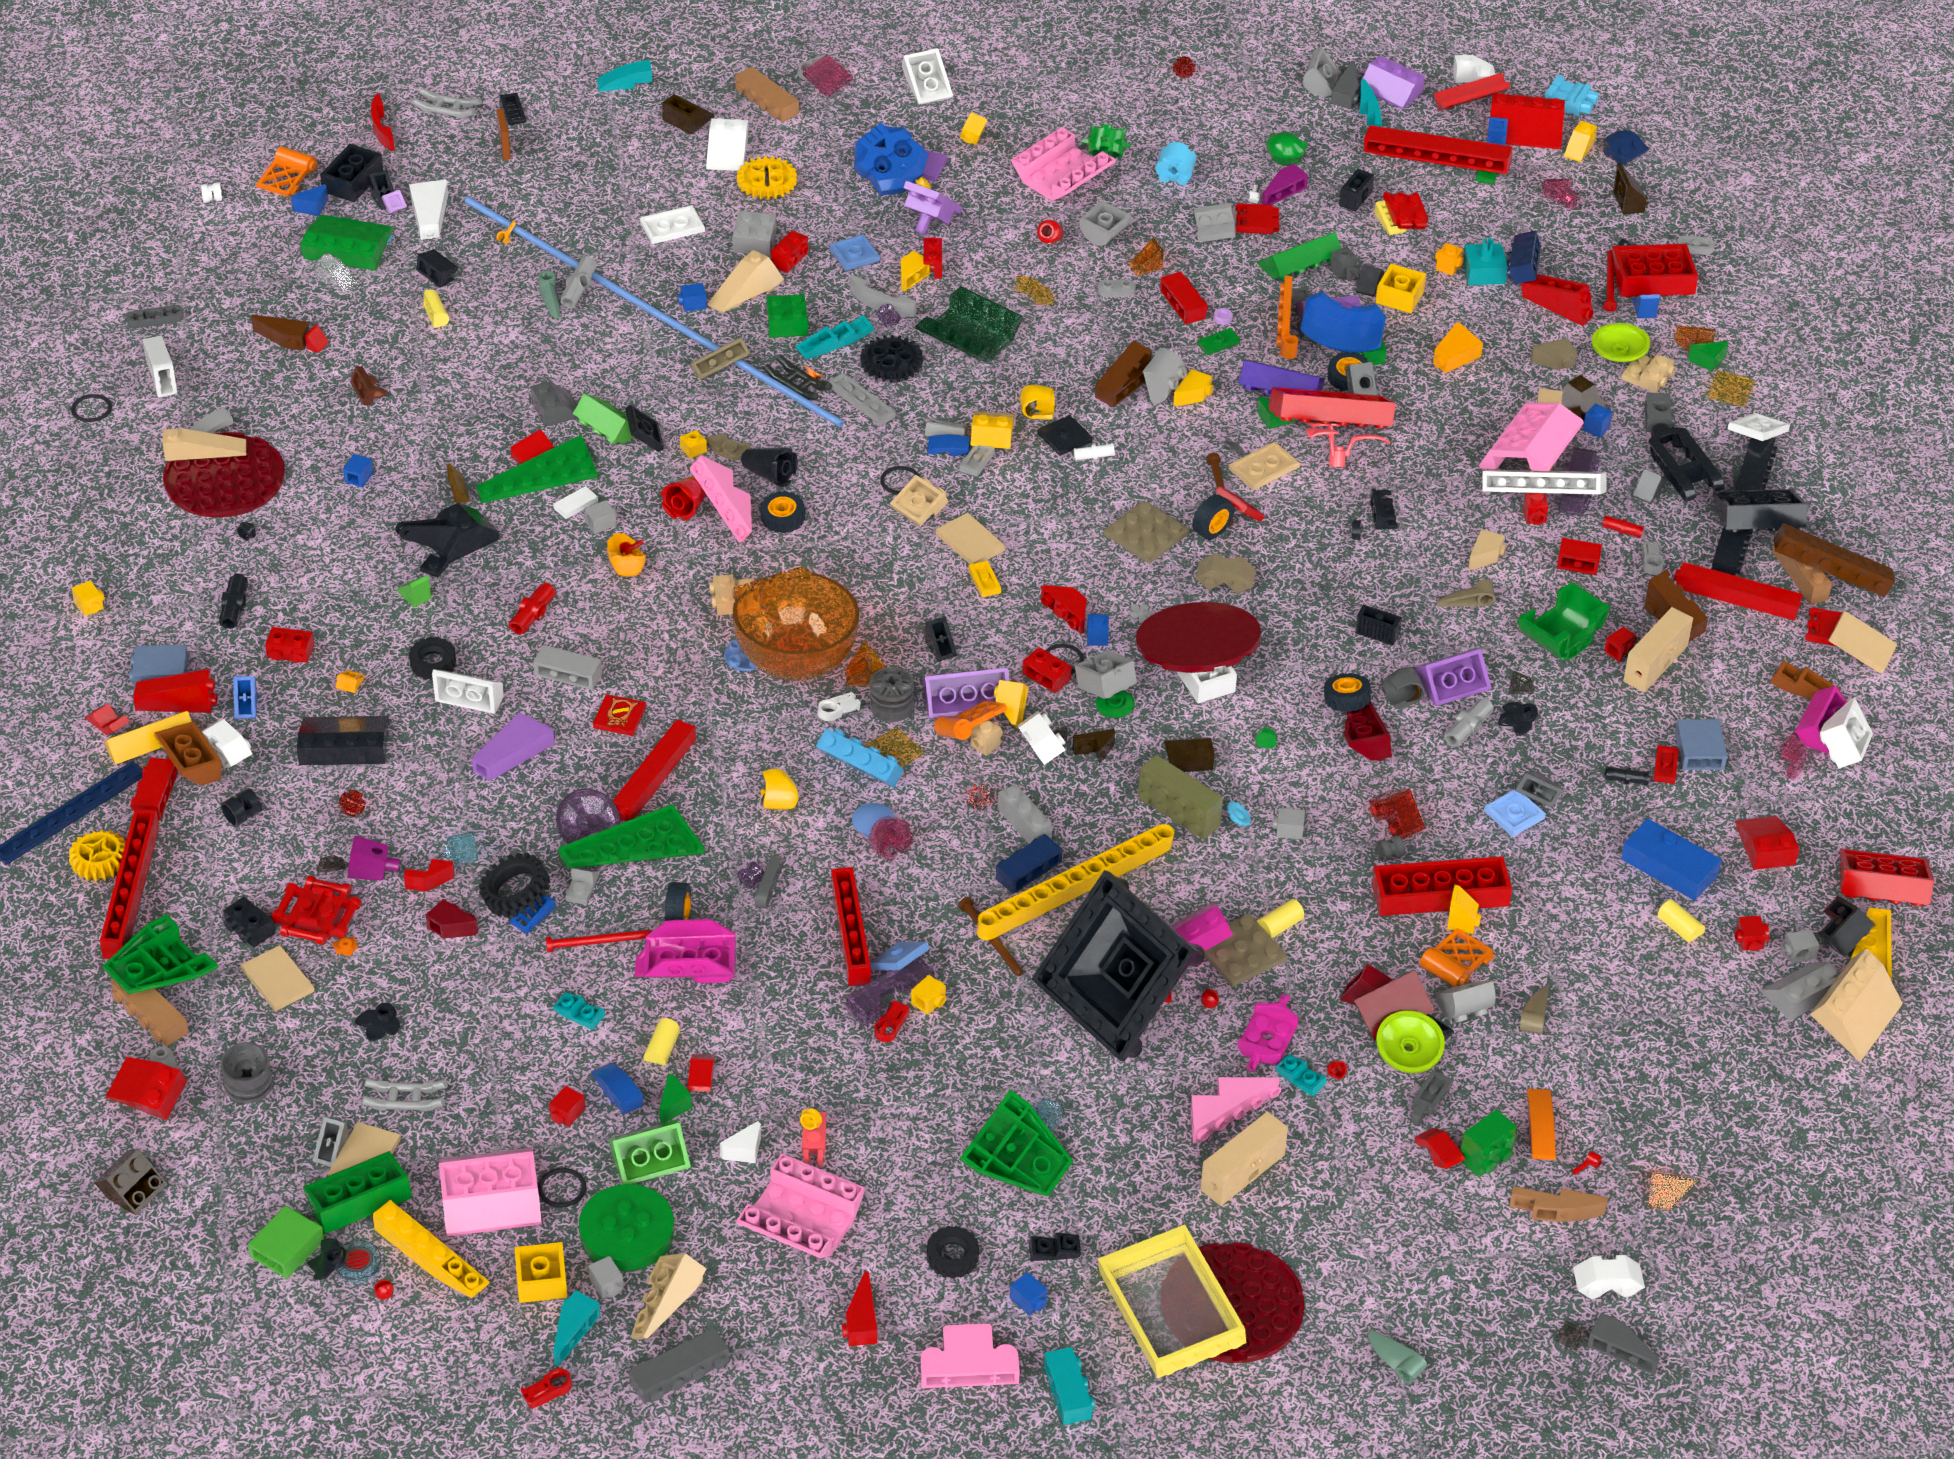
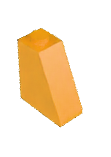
[1433,322,1483,373]

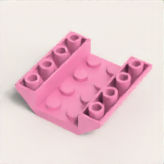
[1011,127,1116,201]
[1479,402,1584,472]
[439,1147,542,1237]
[736,1153,865,1258]

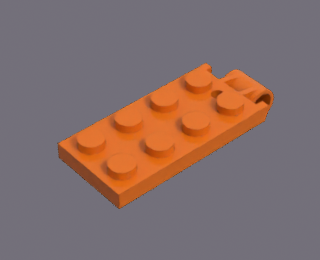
[1276,276,1299,359]

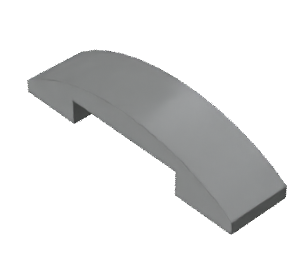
[850,275,917,317]

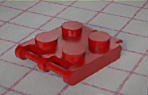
[1383,192,1429,229]
[1235,203,1279,234]
[1805,607,1843,646]

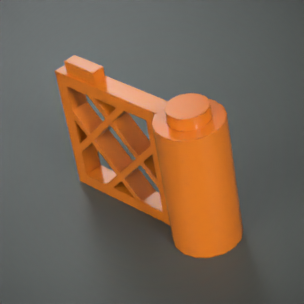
[256,146,318,197]
[934,700,1007,740]
[1419,928,1495,987]

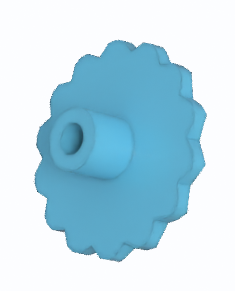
[1227,801,1251,827]

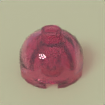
[869,816,913,861]

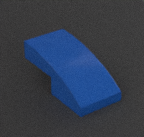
[1487,117,1508,145]
[927,434,971,456]

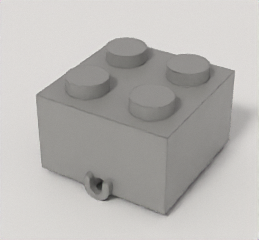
[732,211,777,256]
[1075,650,1137,699]

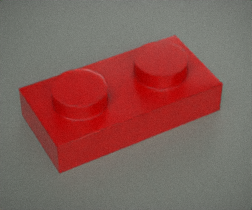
[1653,745,1679,784]

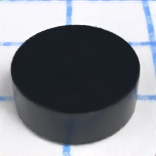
[1352,520,1362,540]

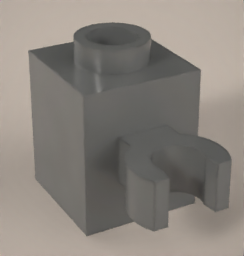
[1330,247,1361,281]

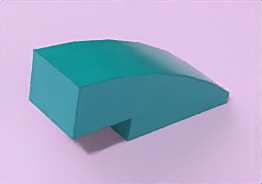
[597,60,652,91]

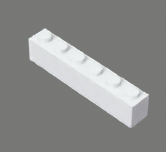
[1483,469,1607,494]

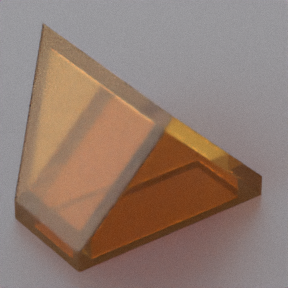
[1128,237,1164,276]
[1674,326,1716,352]
[845,640,886,687]
[1648,1169,1699,1211]

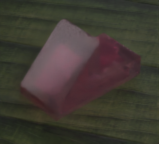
[1542,178,1578,210]

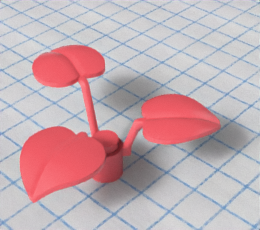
[1306,421,1390,467]

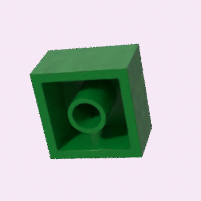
[766,294,808,338]
[1461,1109,1517,1177]

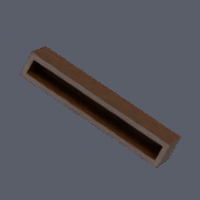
[1774,523,1895,597]

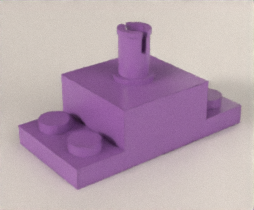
[903,181,963,235]

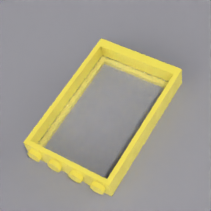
[1098,1225,1246,1378]

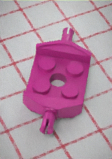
[1238,994,1299,1072]

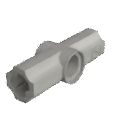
[560,256,597,308]
[1444,697,1494,748]

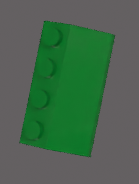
[1256,232,1342,281]
[303,1151,413,1234]

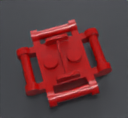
[270,875,362,945]

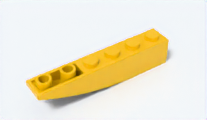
[373,1200,489,1298]

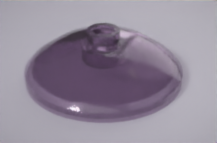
[555,789,620,844]

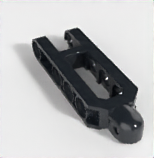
[1648,423,1724,502]

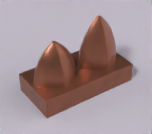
[350,366,388,406]

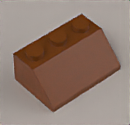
[154,721,222,786]

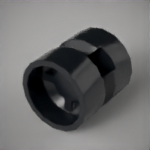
[221,788,262,827]

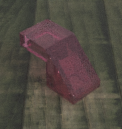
[1781,732,1807,781]

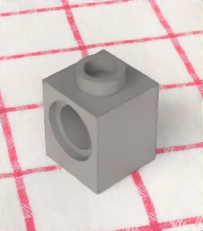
[1782,929,1820,964]

